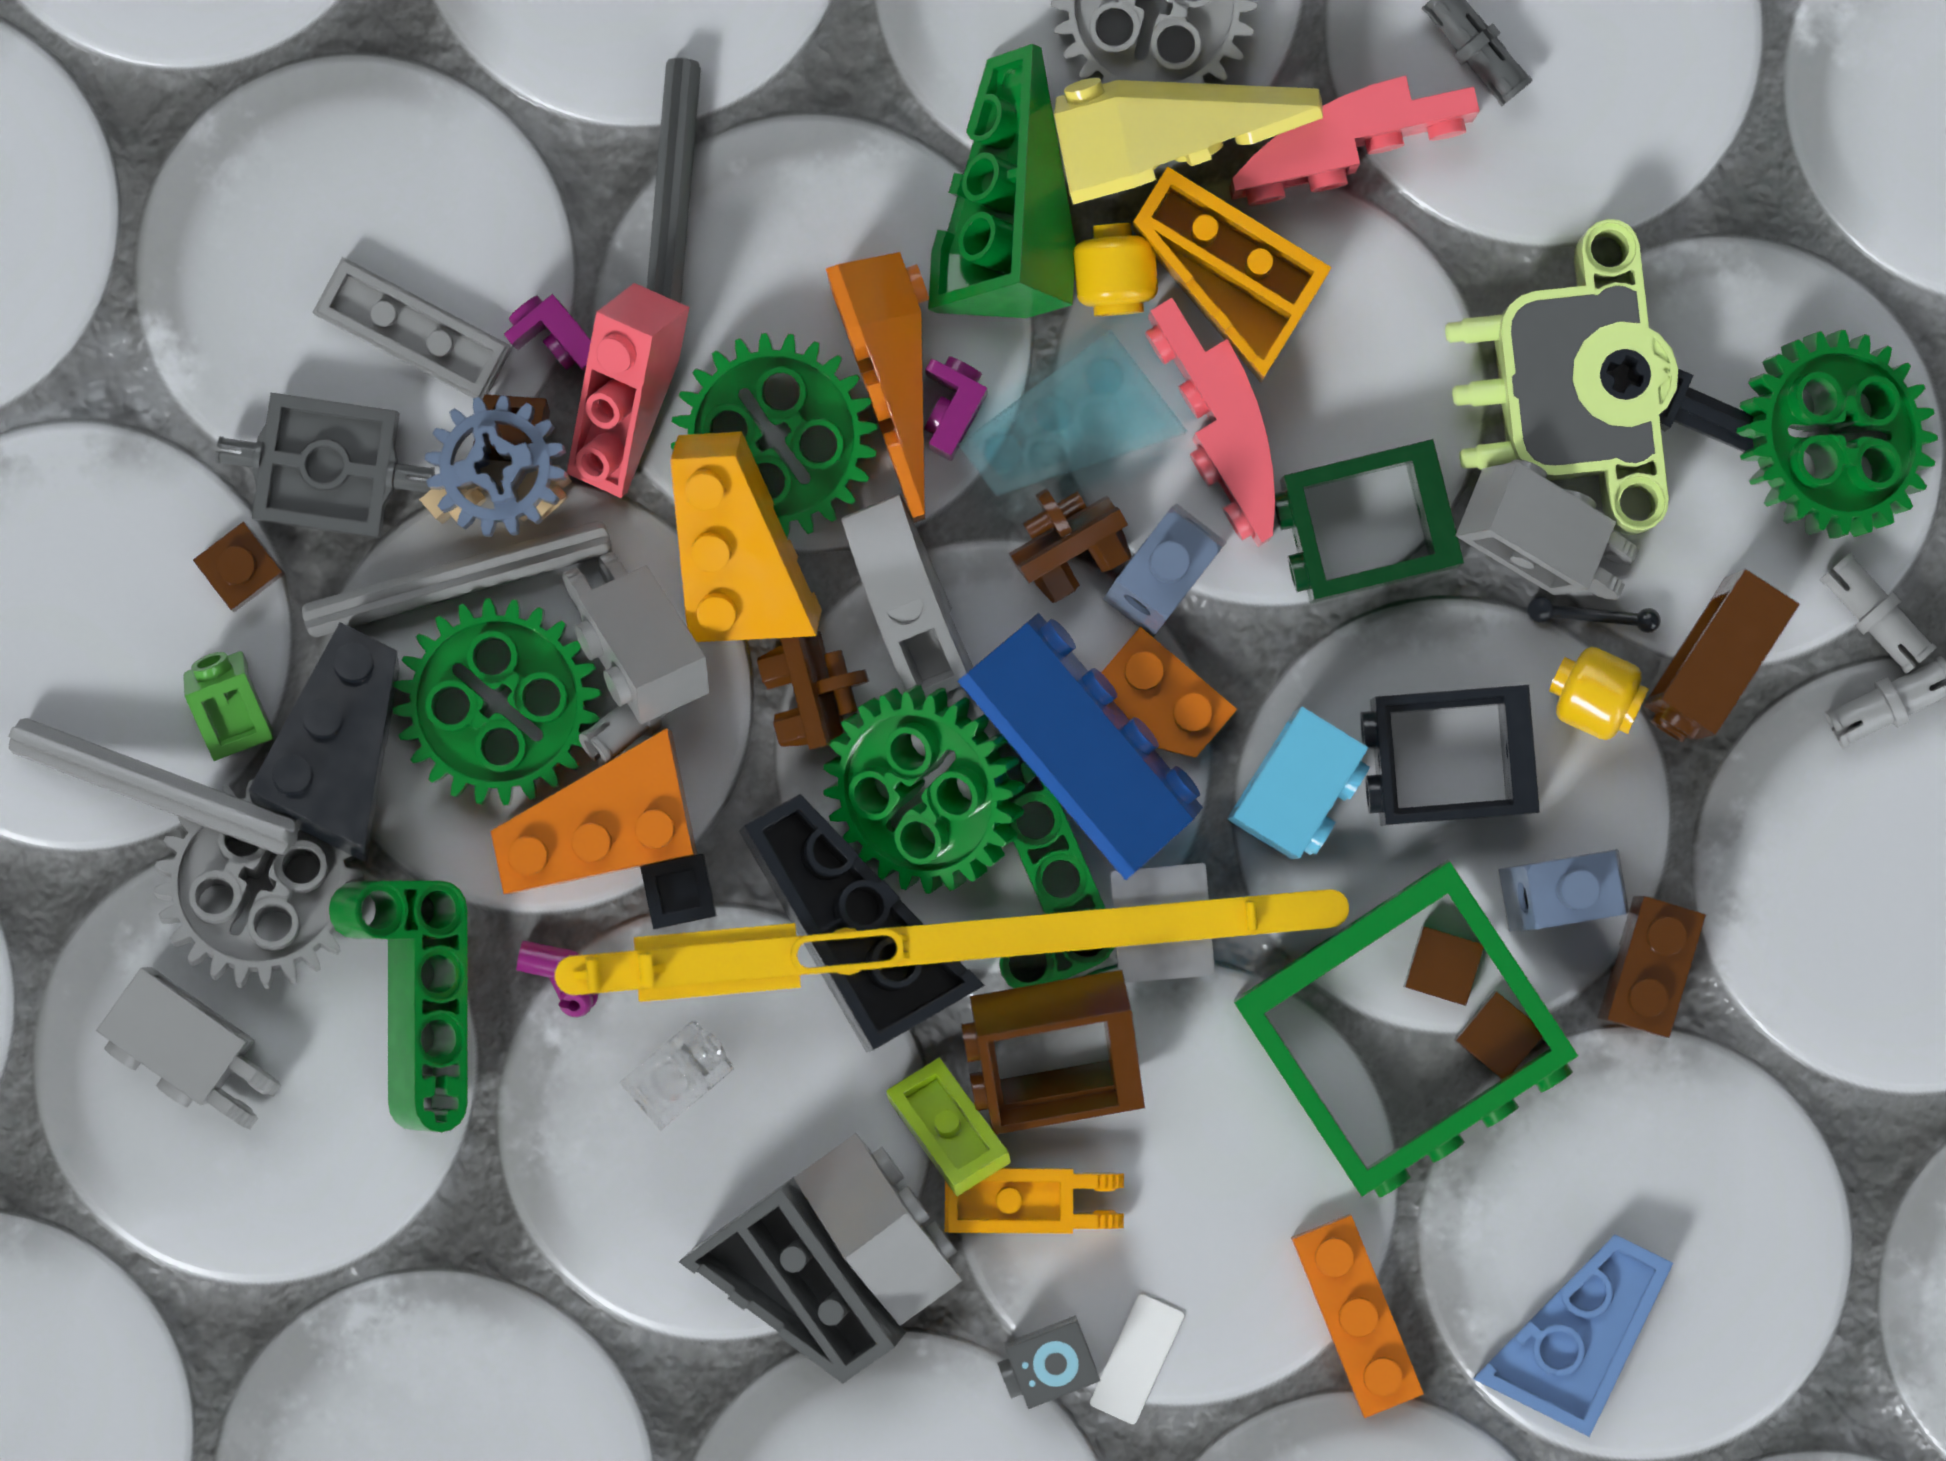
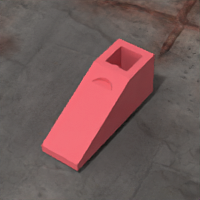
[567,283,690,498]

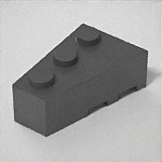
[678,1177,906,1384]

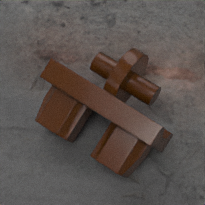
[1008,488,1132,603]
[757,631,869,750]

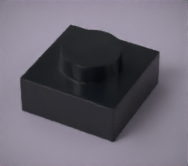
[640,854,717,930]

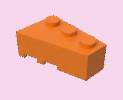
[491,728,698,894]

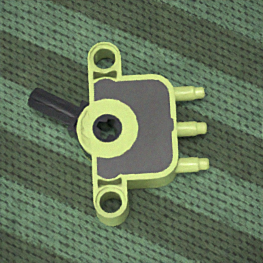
[1445,219,1754,535]

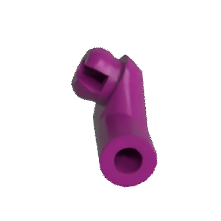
[516,940,598,1018]

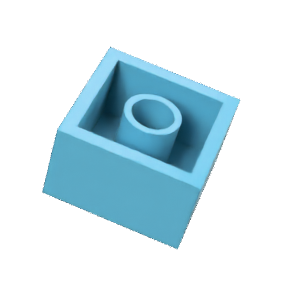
[1226,707,1370,860]

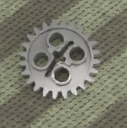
[1051,0,1258,84]
[154,780,365,989]

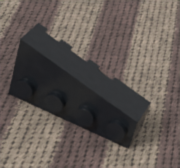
[739,794,985,1052]

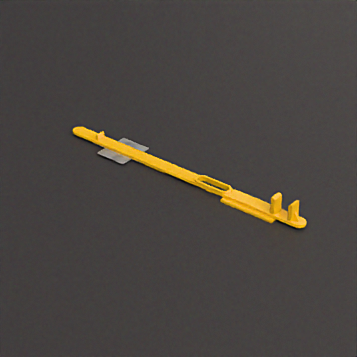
[555,863,1349,1002]

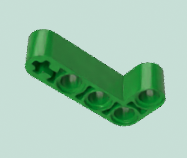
[997,740,1114,988]
[329,881,468,1133]

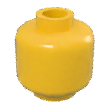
[1074,223,1158,316]
[1549,647,1649,740]

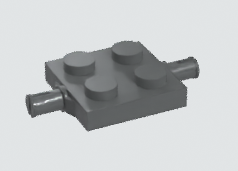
[215,392,435,539]

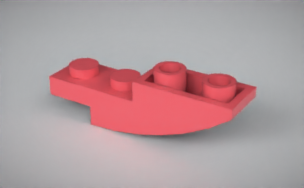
[1229,75,1480,206]
[1145,298,1275,547]

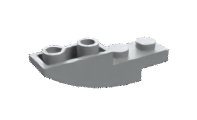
[841,493,1000,755]

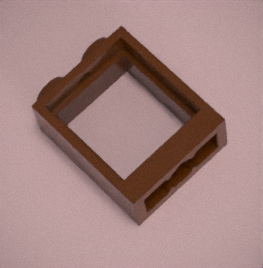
[1643,569,1800,742]
[961,969,1145,1134]

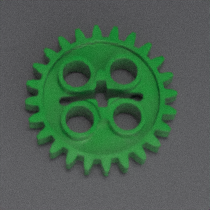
[1737,330,1938,539]
[671,333,878,539]
[393,598,602,806]
[823,685,1025,894]

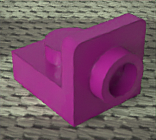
[504,294,591,372]
[924,356,988,462]

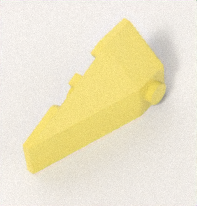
[1054,78,1323,204]

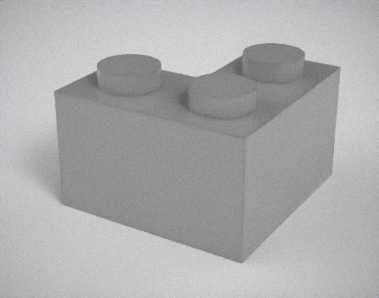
[794,1133,962,1326]

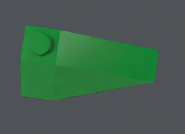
[928,44,1076,318]

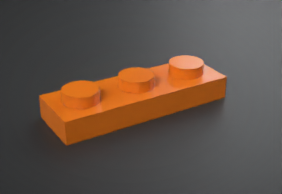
[1291,1214,1424,1418]

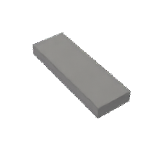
[312,257,512,400]

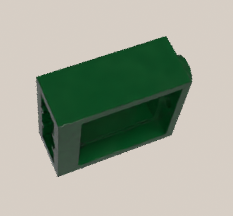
[1275,439,1464,604]

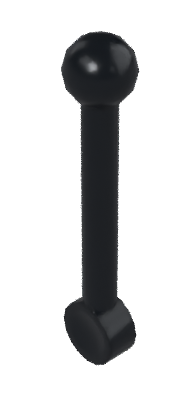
[1527,597,1661,633]

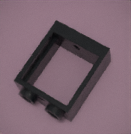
[1360,684,1540,826]

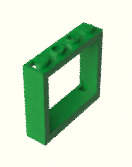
[1234,859,1578,1198]

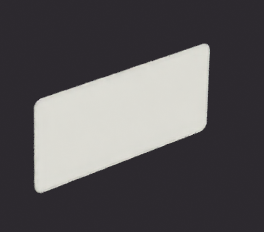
[1090,1294,1184,1424]

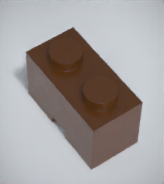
[1597,896,1706,1038]

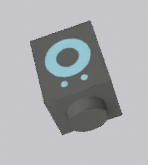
[997,1315,1100,1409]

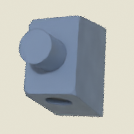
[1103,503,1226,638]
[1498,849,1629,932]

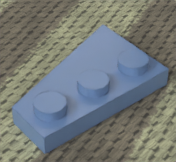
[1473,1234,1673,1437]

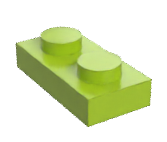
[886,1057,1011,1196]

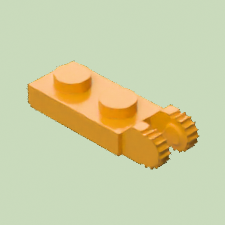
[945,1167,1124,1234]

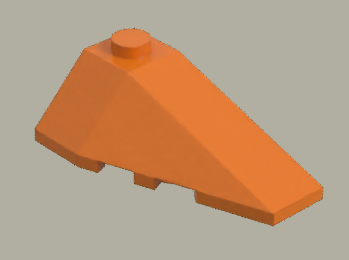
[826,252,929,523]

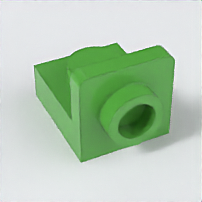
[183,651,273,761]

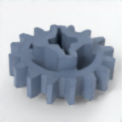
[425,395,567,537]

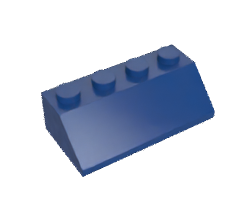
[958,612,1203,880]

